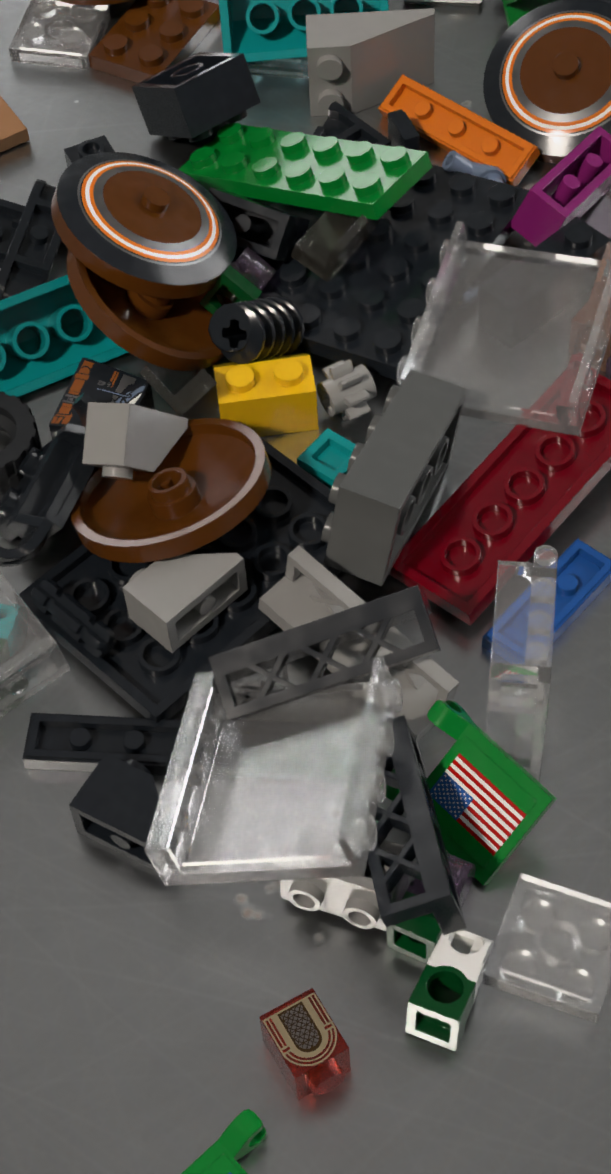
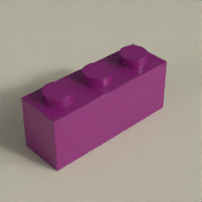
[511,126,611,247]

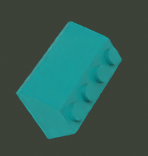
[219,0,389,62]
[0,274,129,397]

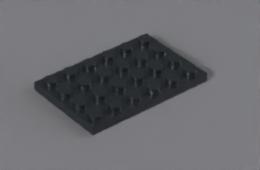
[258,165,529,381]
[16,421,342,723]

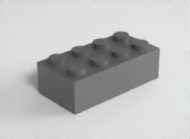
[321,369,467,586]

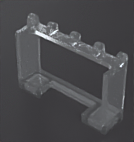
[487,545,558,783]

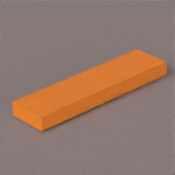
[378,74,541,187]

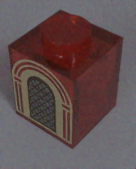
[259,988,351,1100]

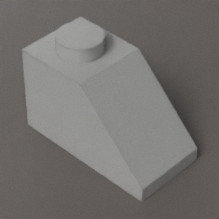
[82,402,188,480]
[123,553,248,653]

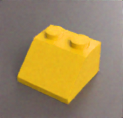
[213,353,319,437]

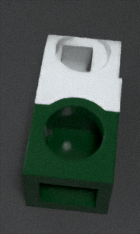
[405,929,494,1052]

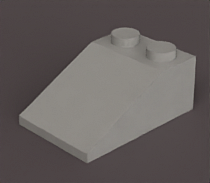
[306,8,435,117]

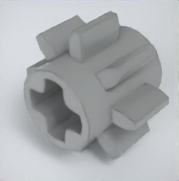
[317,359,377,421]

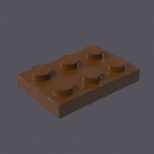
[88,0,220,83]

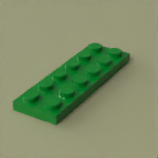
[178,123,432,220]

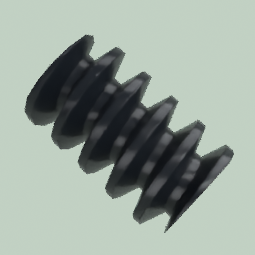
[208,296,305,364]

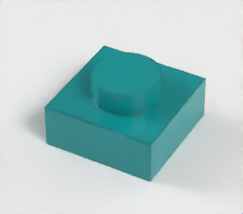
[297,428,356,489]

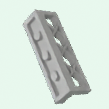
[258,545,459,743]

